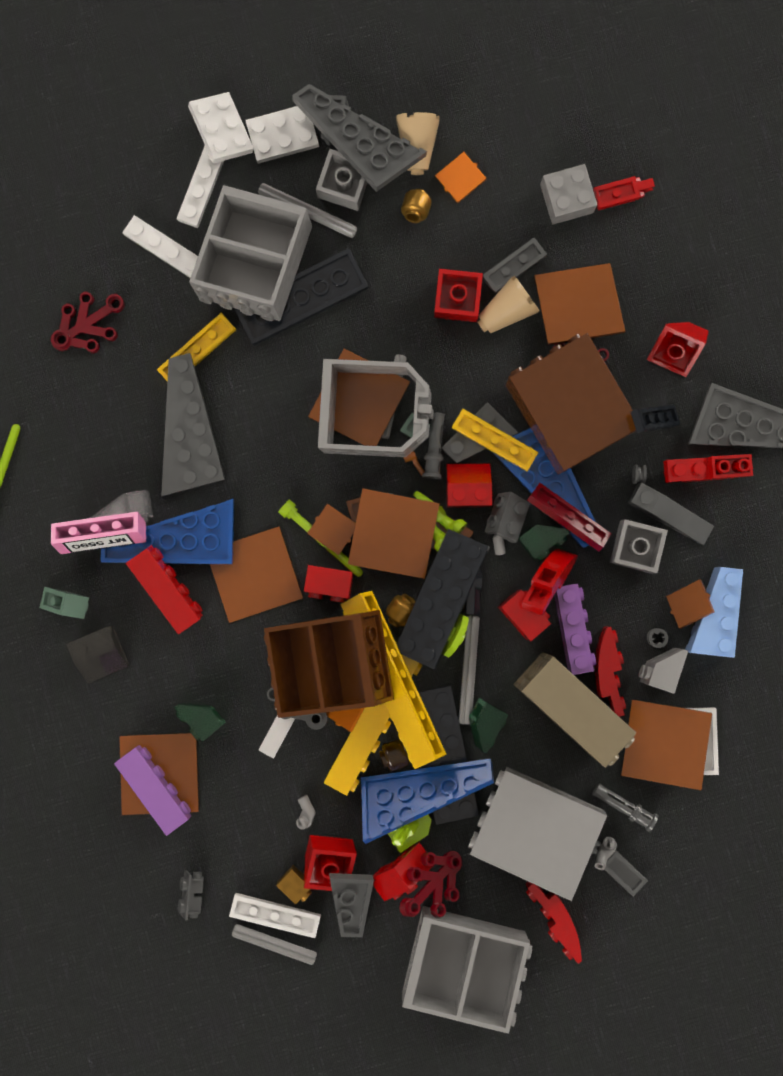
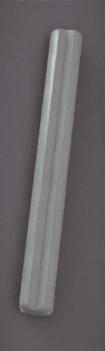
[258,183,357,238]
[459,615,480,724]

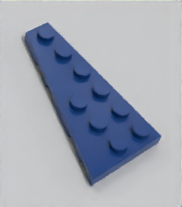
[491,428,595,548]
[101,499,234,564]
[361,759,494,844]

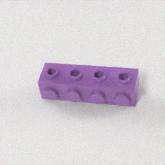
[554,584,596,675]
[114,745,191,836]

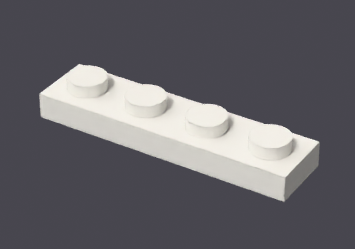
[177,146,224,228]
[123,215,198,278]
[229,893,321,938]

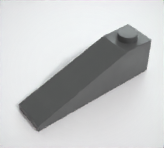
[627,483,714,545]

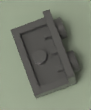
[485,492,530,543]

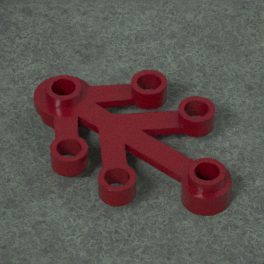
[51,292,125,353]
[399,851,462,917]

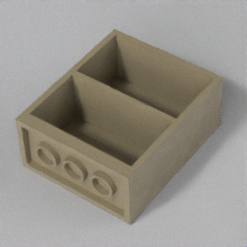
[513,652,636,768]

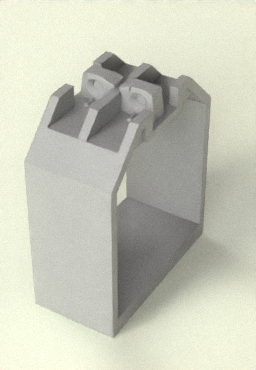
[318,359,434,457]

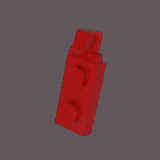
[593,176,655,211]

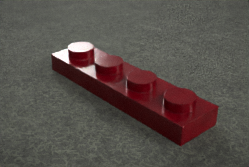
[527,482,611,552]

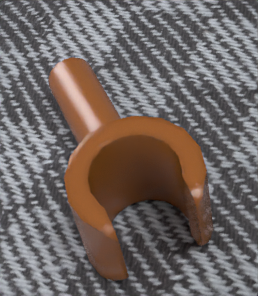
[403,451,425,476]

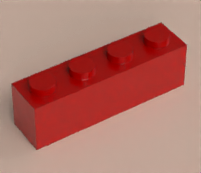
[126,545,203,635]

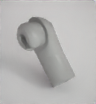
[493,534,506,555]
[296,795,316,829]
[595,837,617,870]

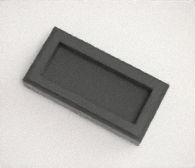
[604,850,648,897]

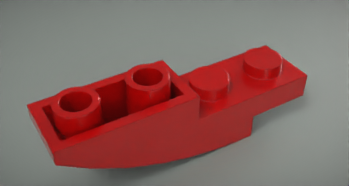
[663,454,753,483]
[522,548,578,615]
[595,626,626,717]
[525,881,582,964]

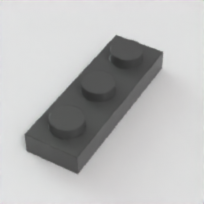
[482,237,547,295]

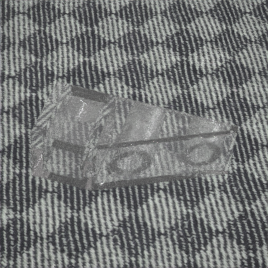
[91,490,153,522]

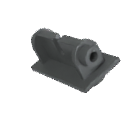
[178,870,204,920]

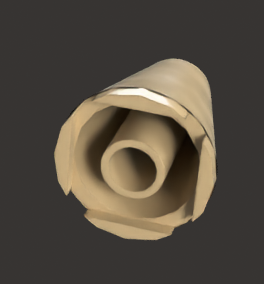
[396,112,440,175]
[477,275,540,333]

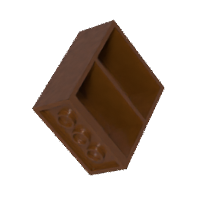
[506,333,636,475]
[264,610,394,718]

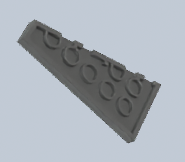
[292,84,427,192]
[161,353,225,496]
[687,383,783,448]

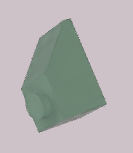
[39,587,89,619]

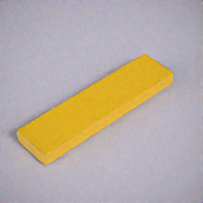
[157,313,236,382]
[452,409,538,472]

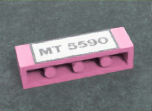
[51,512,146,554]

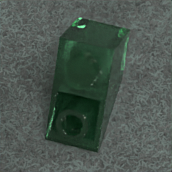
[518,525,570,560]
[469,698,508,754]
[175,703,226,742]

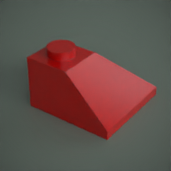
[647,322,709,377]

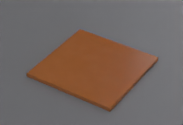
[534,263,625,345]
[308,349,410,446]
[348,488,440,579]
[210,526,303,623]
[621,699,712,790]
[120,733,199,815]

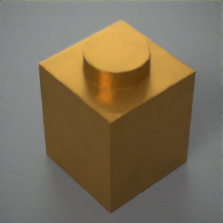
[276,865,312,904]

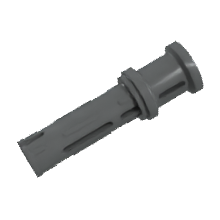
[422,412,445,480]
[592,783,658,832]

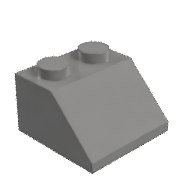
[639,648,688,693]

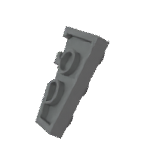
[441,402,518,464]
[329,873,374,938]

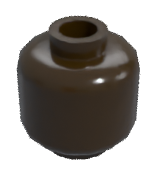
[379,739,410,771]

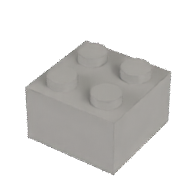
[316,149,368,211]
[540,164,597,225]
[610,519,668,574]

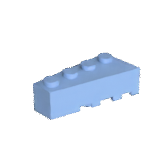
[685,567,743,658]

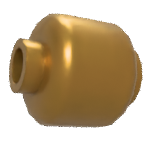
[401,189,432,223]
[386,594,416,627]

